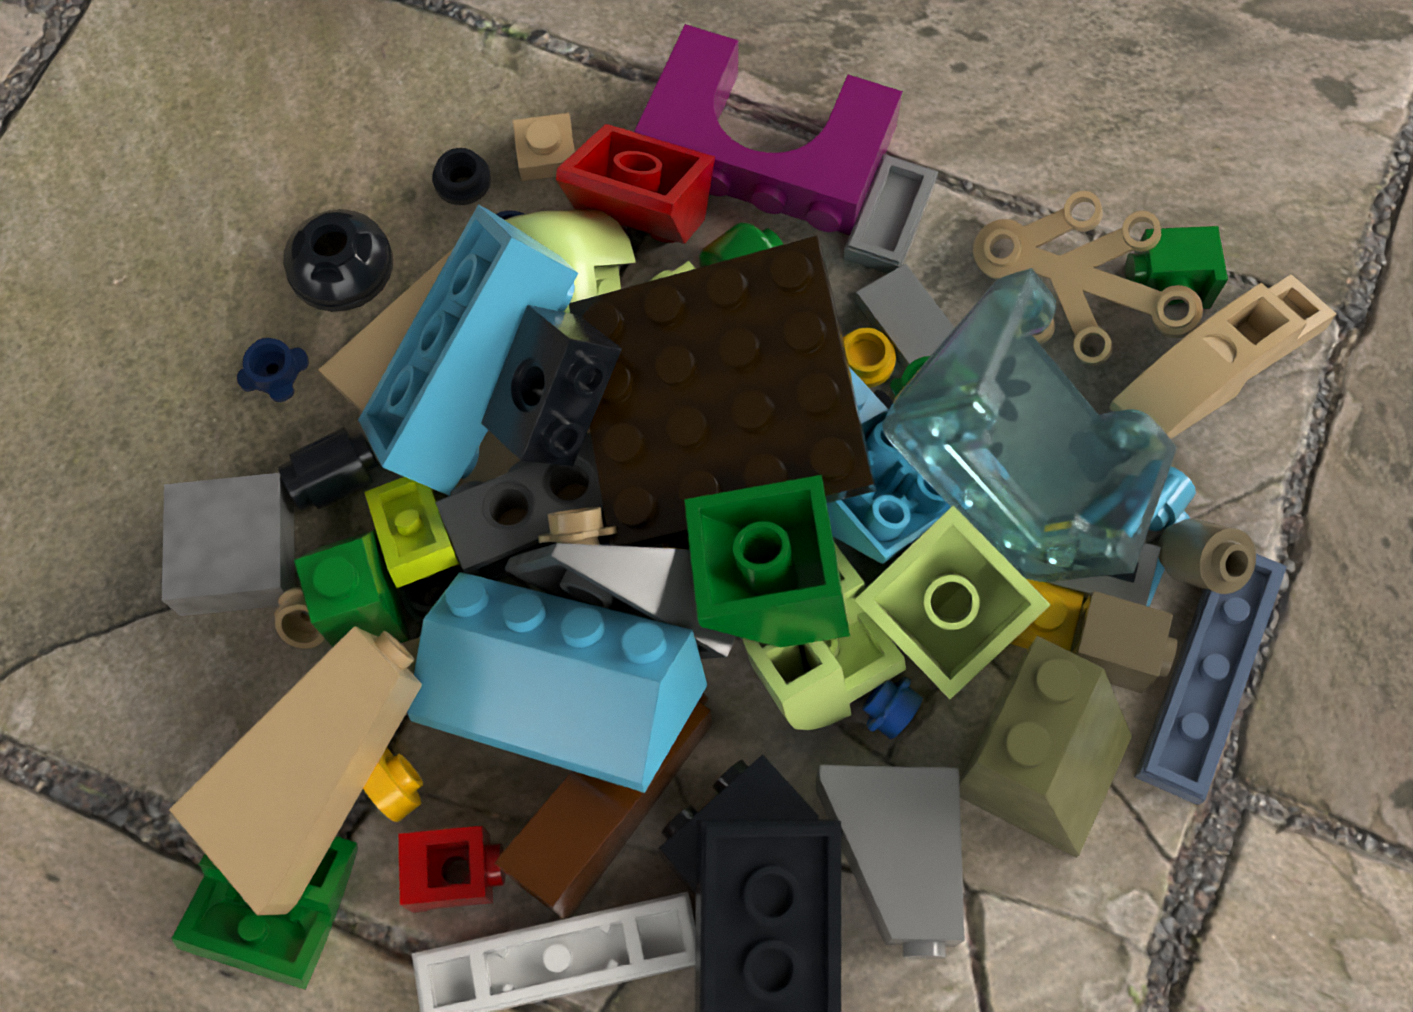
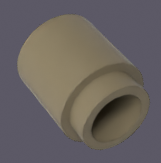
[1158,518,1256,594]

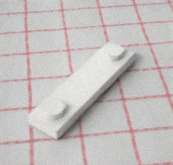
[412,891,696,1012]

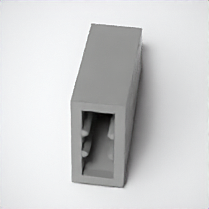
[816,765,965,959]

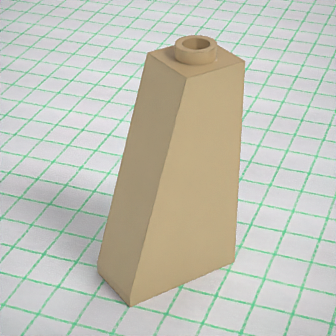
[169,626,423,915]

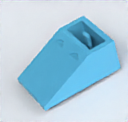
[827,367,974,564]

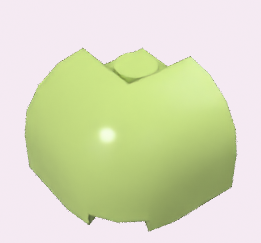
[505,209,636,313]
[742,542,906,731]

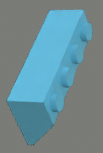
[358,204,579,496]
[407,572,707,793]

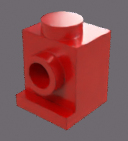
[398,825,506,913]

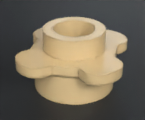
[538,507,617,545]

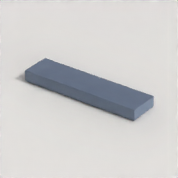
[1134,554,1287,805]

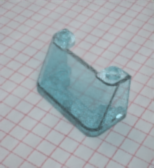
[882,268,1177,582]

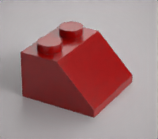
[556,124,715,244]

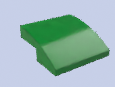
[171,836,358,990]

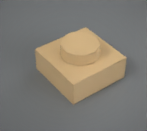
[513,113,575,181]

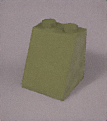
[959,636,1132,858]

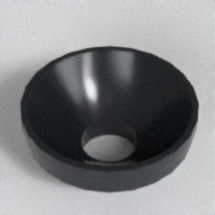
[283,209,393,312]

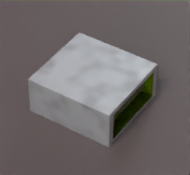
[162,473,295,616]

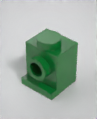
[1125,226,1228,309]

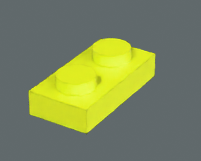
[364,477,459,588]

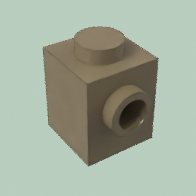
[1070,590,1177,693]

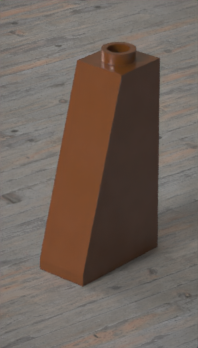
[494,693,712,919]

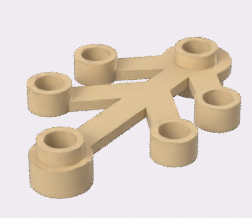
[973,191,1203,366]

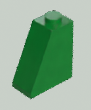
[294,529,411,647]

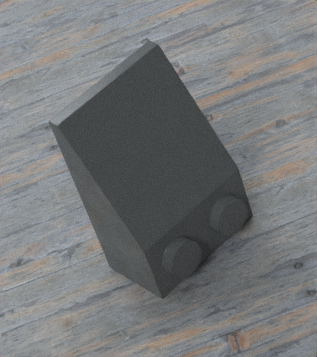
[504,543,736,659]

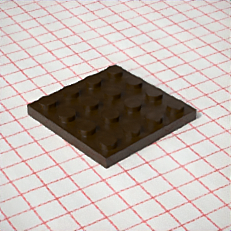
[569,235,877,547]

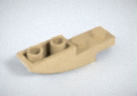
[1109,274,1337,451]

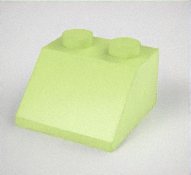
[854,505,1051,699]

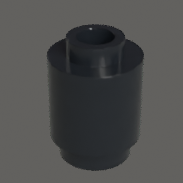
[278,427,379,511]

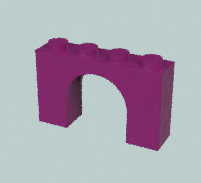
[634,24,903,235]

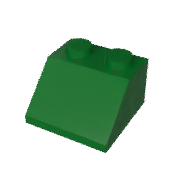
[684,475,850,648]

